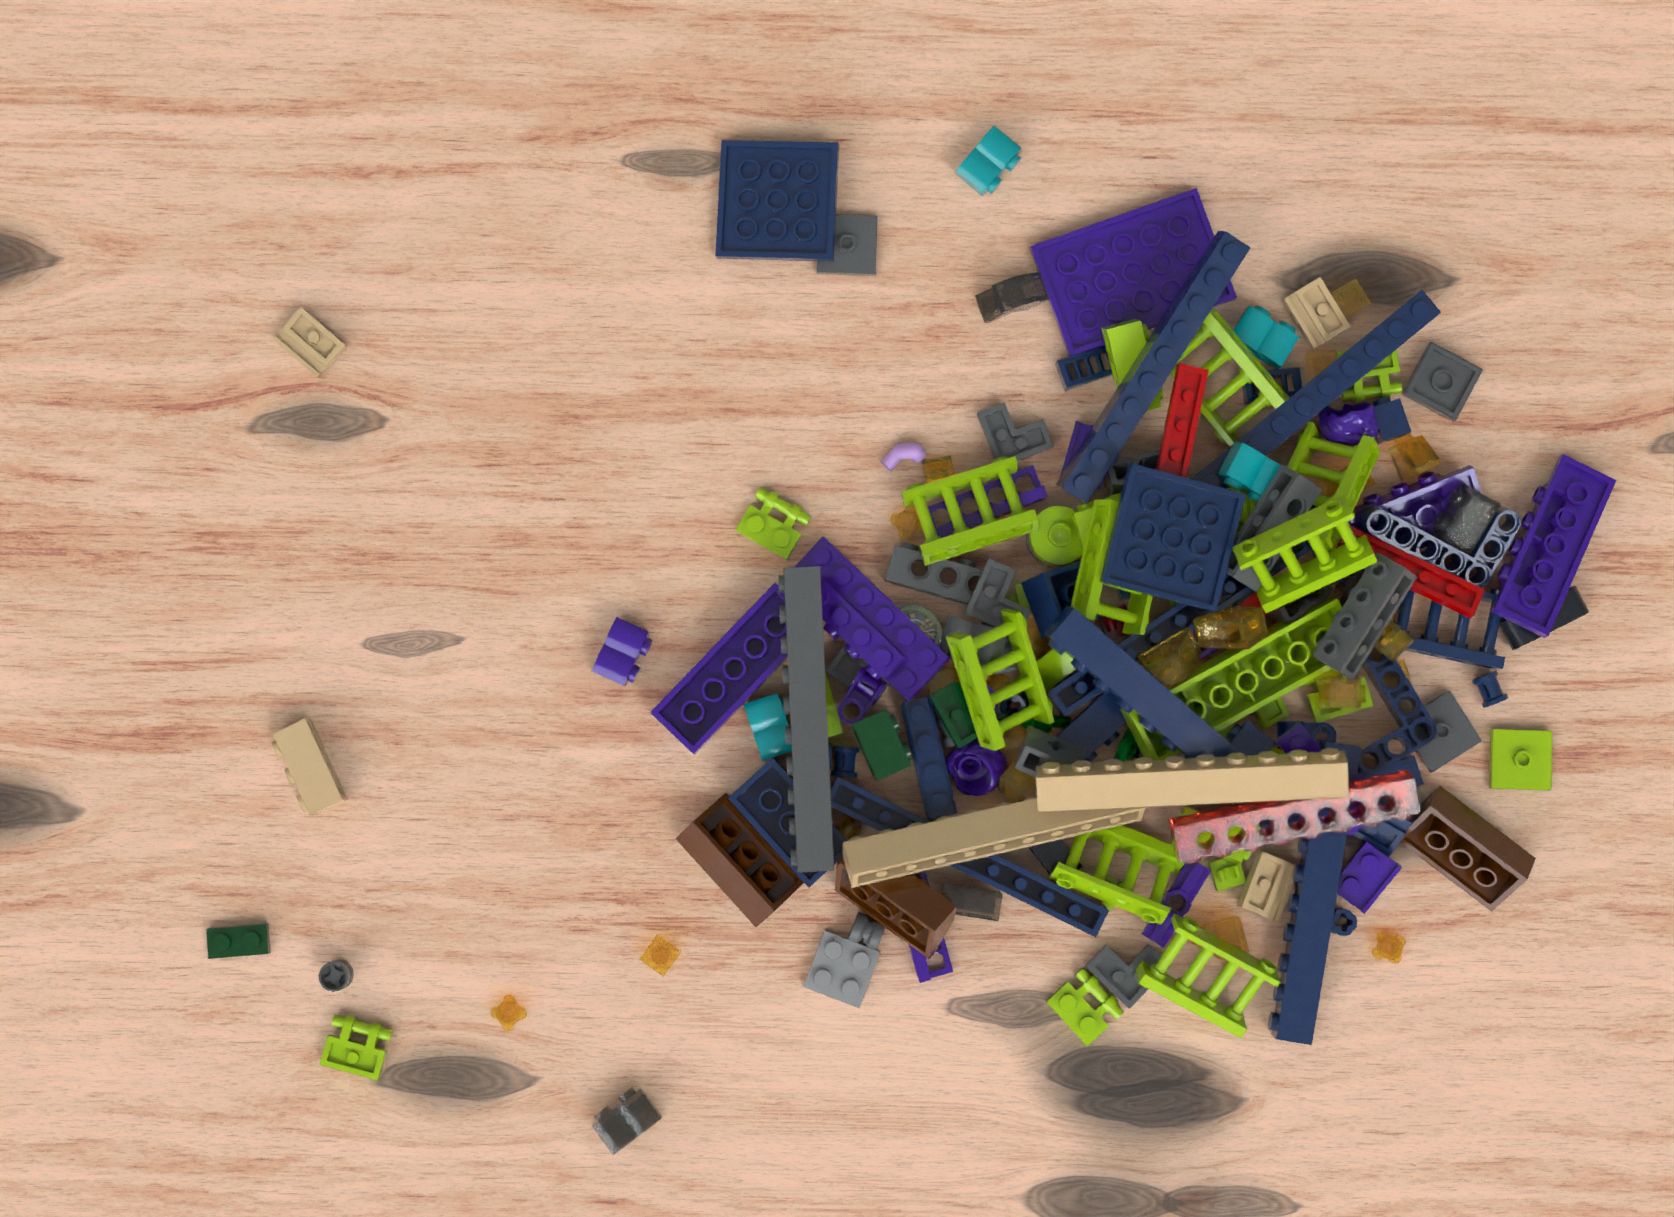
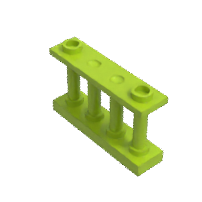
[1170,307,1289,446]
[1287,422,1381,552]
[902,456,1038,566]
[1232,494,1378,613]
[1071,499,1153,635]
[946,608,1055,751]
[1049,825,1189,925]
[1136,913,1280,1038]

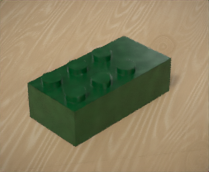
[851,709,913,781]

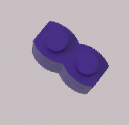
[592,617,653,686]

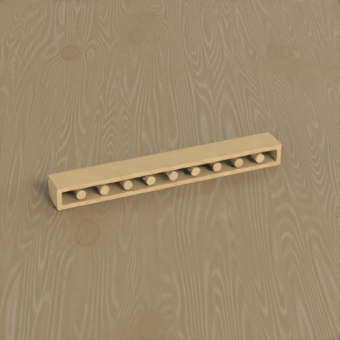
[1036,748,1348,812]
[843,796,1146,888]

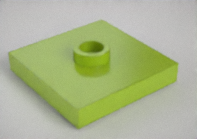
[1489,729,1552,791]

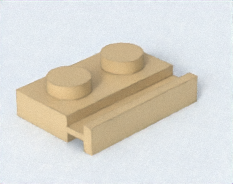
[1282,277,1351,350]
[273,307,348,379]
[1237,850,1295,922]

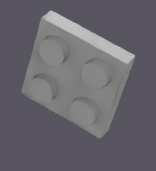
[803,930,881,1008]

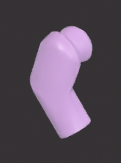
[881,442,926,471]

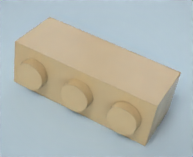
[272,718,348,815]

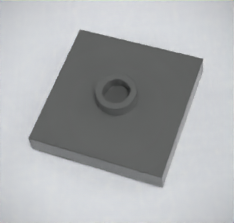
[817,215,877,276]
[1402,342,1483,422]
[1414,691,1482,773]

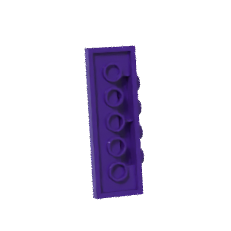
[1491,454,1616,638]
[1309,465,1487,587]
[795,536,951,702]

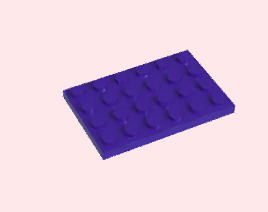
[1030,188,1237,357]

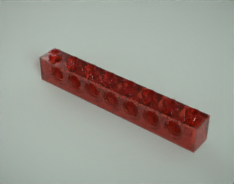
[1168,770,1420,864]

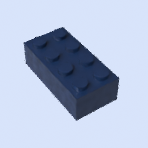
[728,758,848,888]

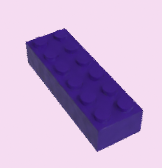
[650,583,788,755]

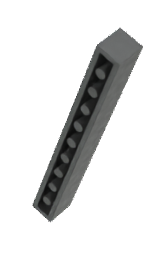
[778,566,834,872]

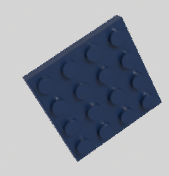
[715,140,840,262]
[1100,463,1246,612]

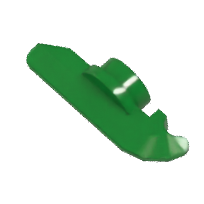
[1017,715,1071,733]
[1113,727,1139,762]

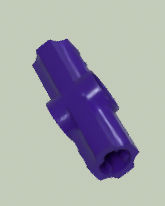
[1141,857,1211,948]

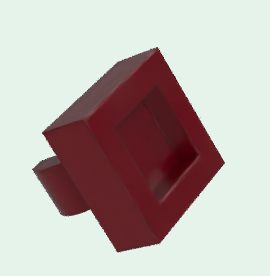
[1098,604,1128,640]

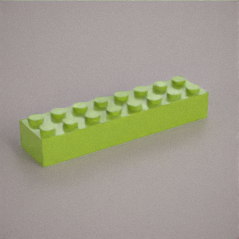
[1120,596,1342,760]

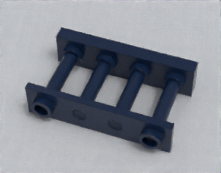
[1382,589,1505,670]

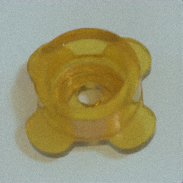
[890,505,923,540]
[1372,931,1406,964]
[491,995,527,1031]

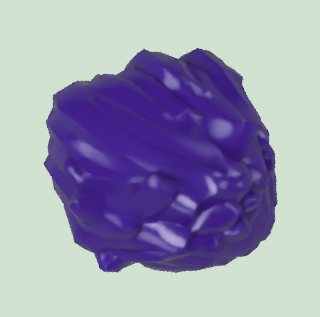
[1319,402,1379,447]
[945,740,1008,796]

